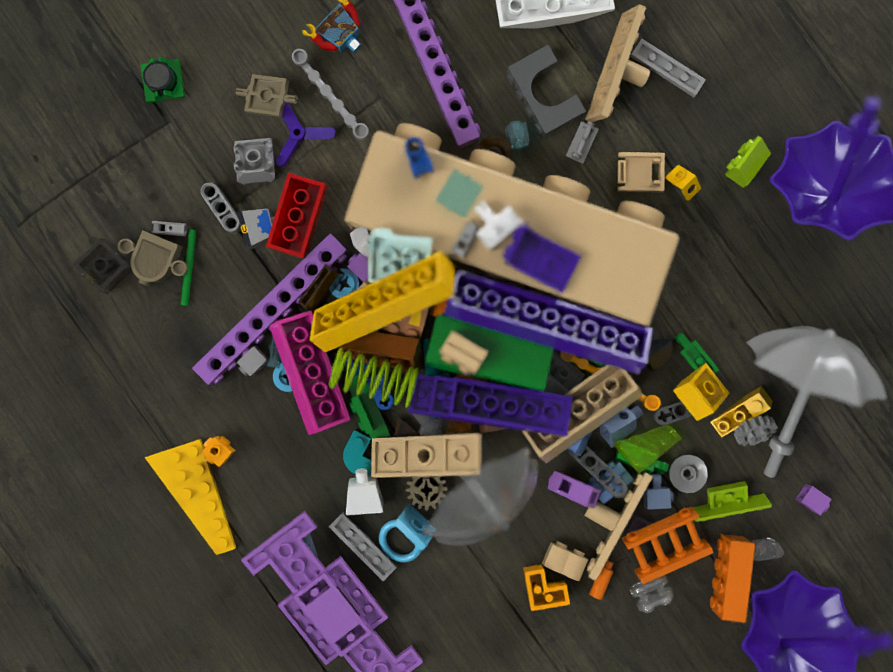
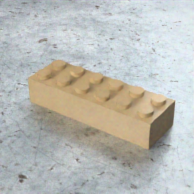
[522,365,643,463]

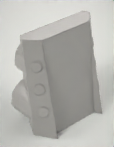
[234,138,275,185]

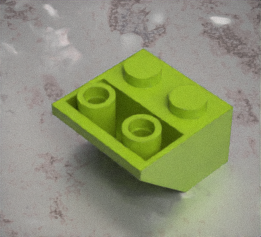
[725,136,771,188]

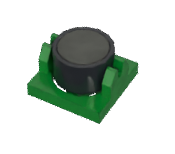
[140,57,185,103]

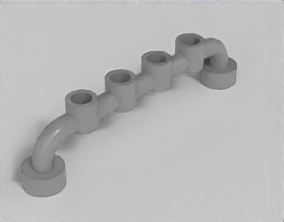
[292,49,369,140]

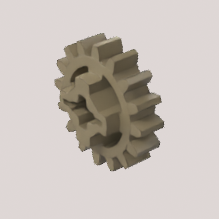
[406,476,447,511]

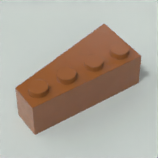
[338,331,424,374]

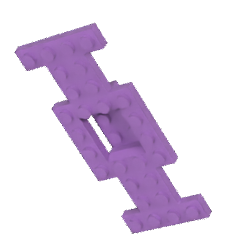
[241,511,423,672]

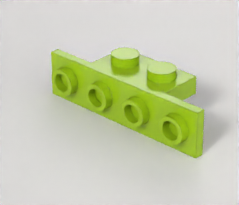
[693,481,772,522]

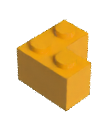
[523,564,570,611]

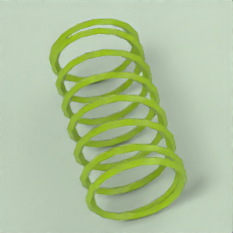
[329,347,419,409]

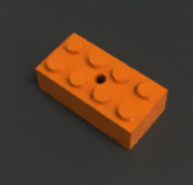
[710,534,755,623]

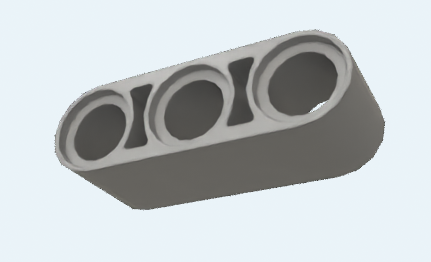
[201,183,242,234]

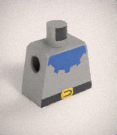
[237,209,275,249]

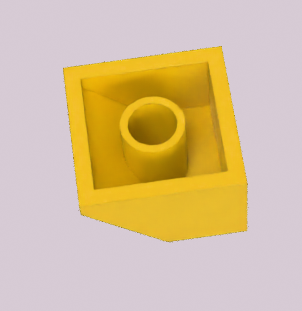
[673,363,730,421]

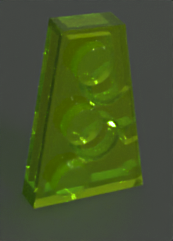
[613,424,682,474]

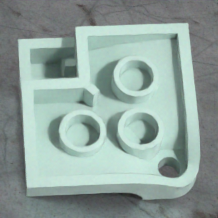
[368,229,432,282]

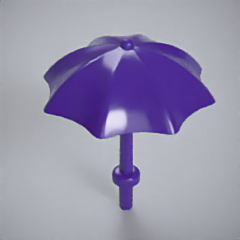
[770,97,893,240]
[742,570,893,672]

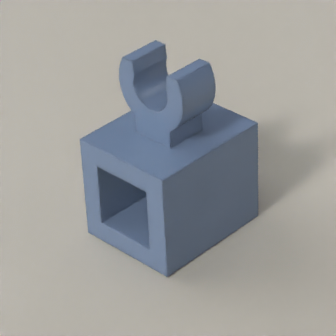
[643,474,674,509]

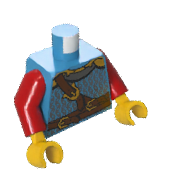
[302,0,362,53]

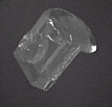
[752,538,785,561]

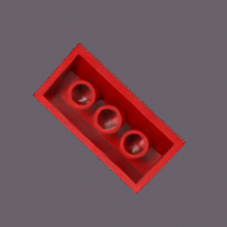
[266,173,328,259]

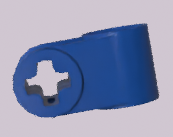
[405,137,434,179]
[367,372,394,410]

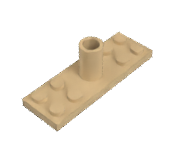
[585,4,650,122]
[371,434,481,478]
[584,471,653,581]

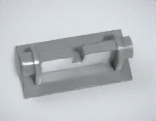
[566,121,599,164]

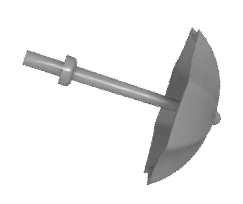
[746,326,887,478]

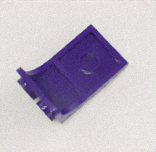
[502,222,581,293]

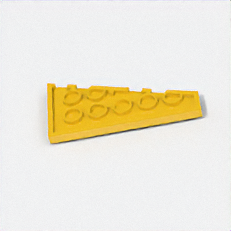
[145,439,236,555]

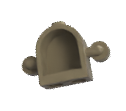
[118,230,188,287]

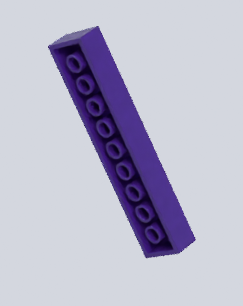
[444,270,652,374]

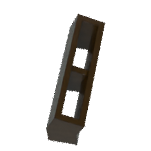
[298,264,345,311]

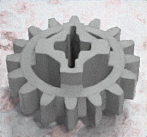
[734,415,778,446]

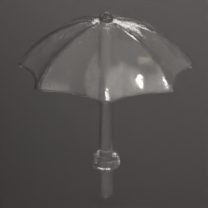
[408,407,539,546]

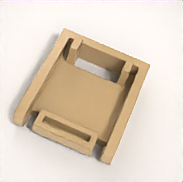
[618,152,665,192]

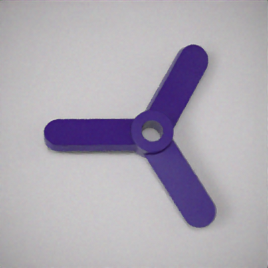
[276,102,336,167]

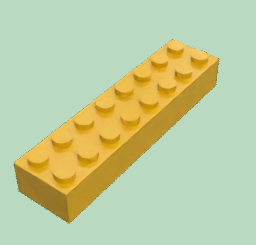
[310,251,455,352]

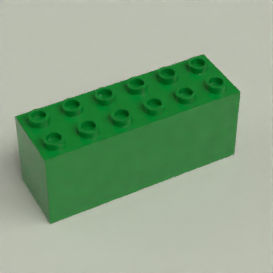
[425,313,554,392]

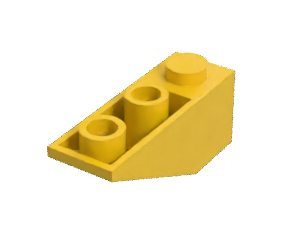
[710,386,773,437]

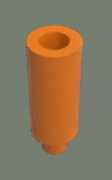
[589,560,614,600]

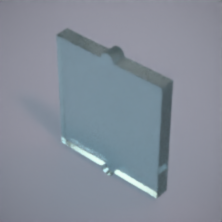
[436,170,483,218]

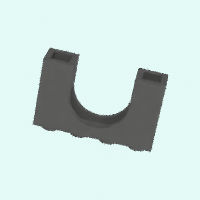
[506,45,586,138]

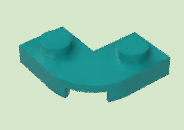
[343,430,372,477]

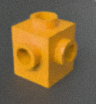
[202,436,236,467]

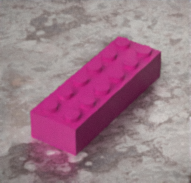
[269,311,351,435]

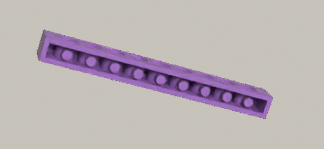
[393,0,481,149]
[192,233,348,385]

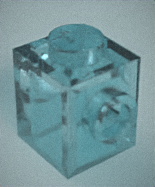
[506,120,530,150]

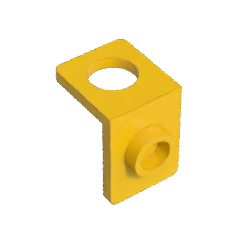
[665,165,701,201]

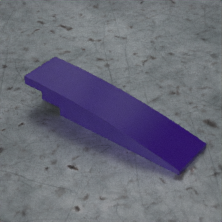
[408,374,572,436]

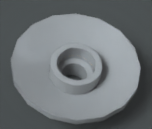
[669,455,708,493]

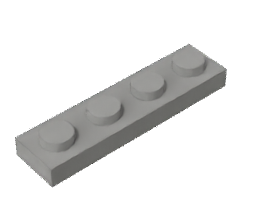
[630,39,706,97]
[329,512,397,581]

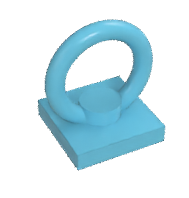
[379,503,437,562]

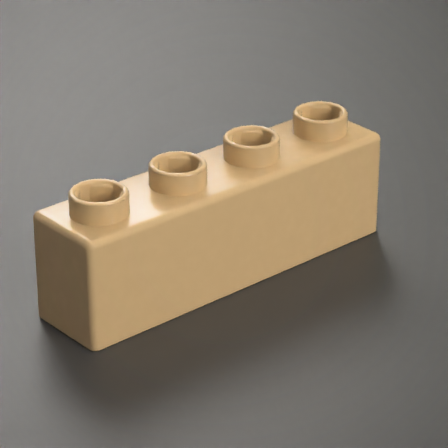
[344,123,679,327]

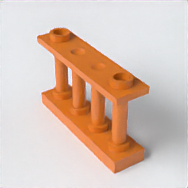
[621,506,713,585]

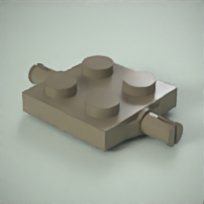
[236,74,298,118]

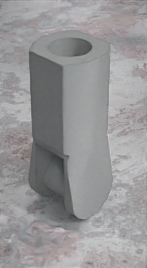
[151,221,187,236]
[450,221,479,260]

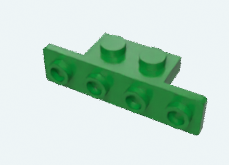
[349,373,392,440]

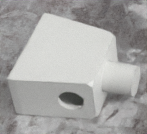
[346,468,384,515]

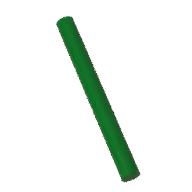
[181,229,197,306]

